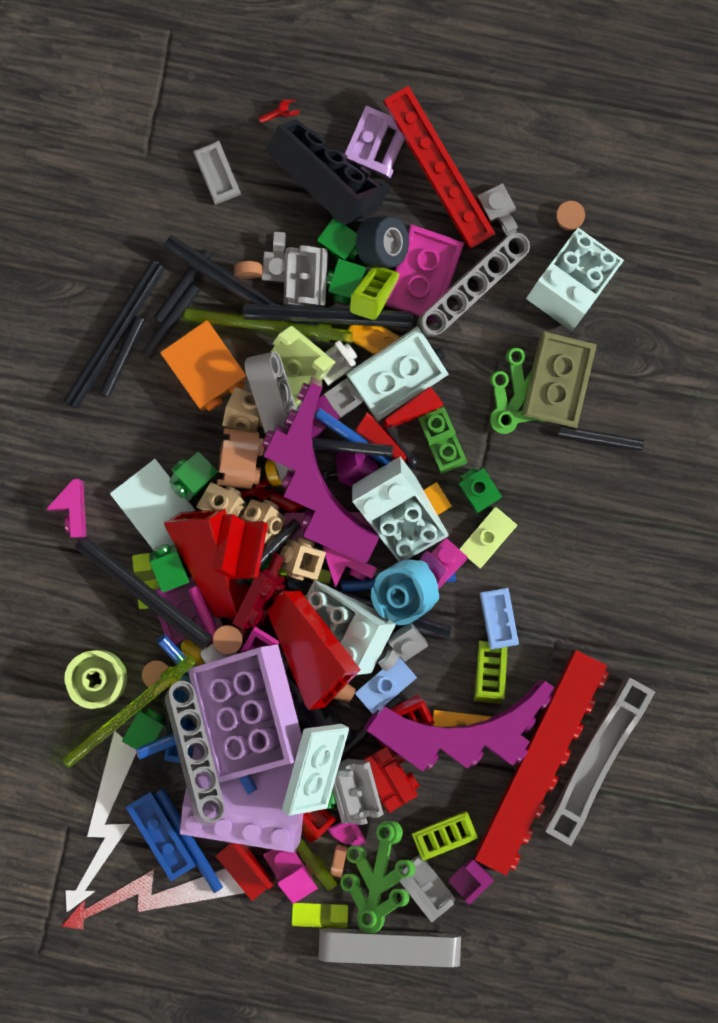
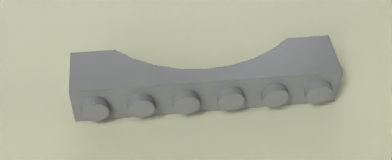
[542,677,655,846]

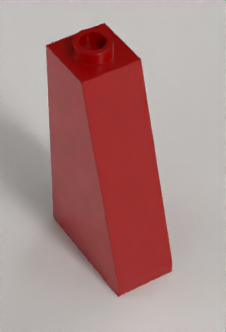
[164,509,249,620]
[267,591,361,710]

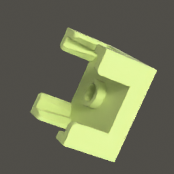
[271,326,335,408]

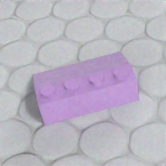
[188,645,302,783]
[180,747,303,853]

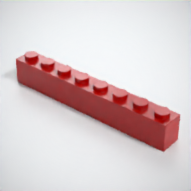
[473,650,609,876]

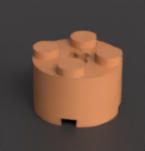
[216,428,264,490]

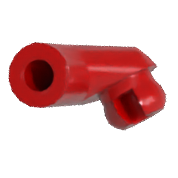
[270,492,306,513]

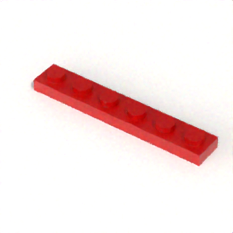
[383,85,495,250]

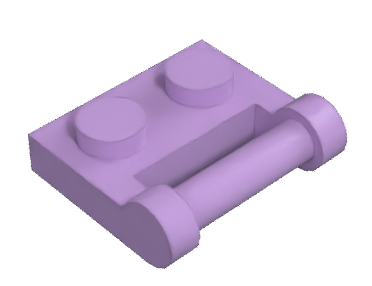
[345,106,404,179]

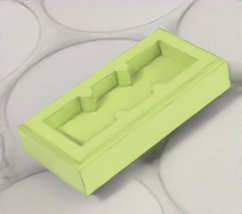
[459,507,517,569]

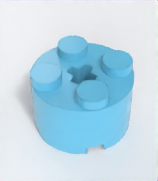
[371,560,439,625]

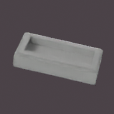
[193,141,241,205]

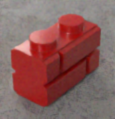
[362,745,420,813]

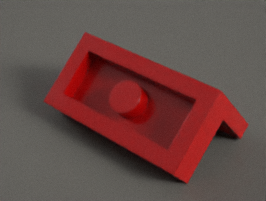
[212,514,268,579]
[216,843,275,901]

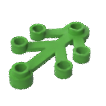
[489,348,546,434]
[340,821,415,934]

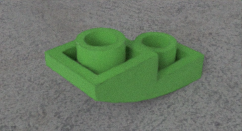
[418,407,467,474]

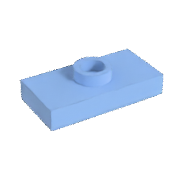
[480,588,519,650]
[355,657,417,714]

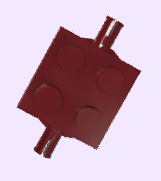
[232,553,286,646]

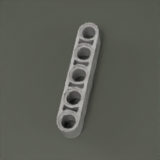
[416,233,530,337]
[245,351,297,488]
[165,681,225,825]
[318,928,461,967]

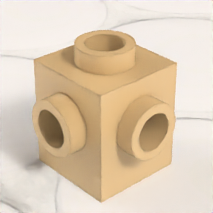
[222,387,263,432]
[196,482,247,519]
[241,499,287,546]
[280,537,326,580]

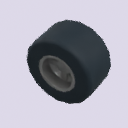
[356,216,409,268]

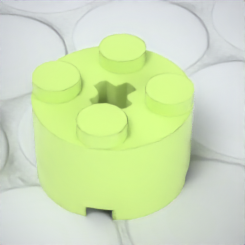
[64,650,127,709]

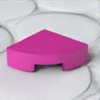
[328,822,366,846]

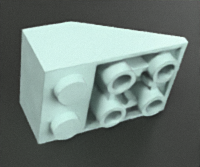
[526,228,624,332]
[352,457,448,561]
[306,580,396,675]

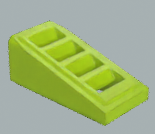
[350,267,399,320]
[474,641,507,704]
[411,811,478,861]

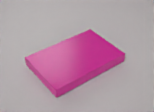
[384,224,464,324]

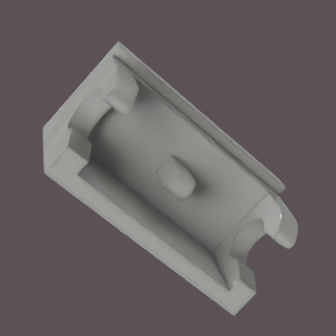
[284,246,328,307]
[333,758,384,825]
[400,854,456,922]

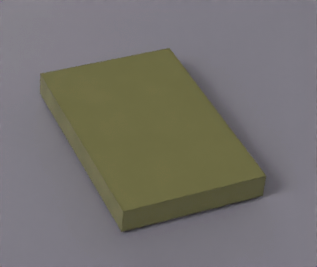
[521,331,597,428]

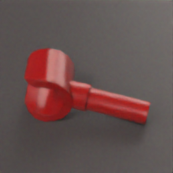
[259,99,300,124]
[239,477,275,500]

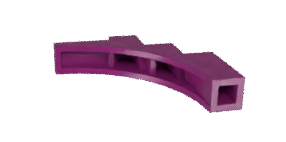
[261,377,379,564]
[363,680,554,772]

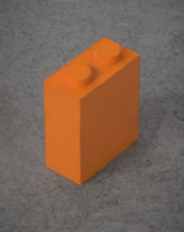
[160,320,248,412]

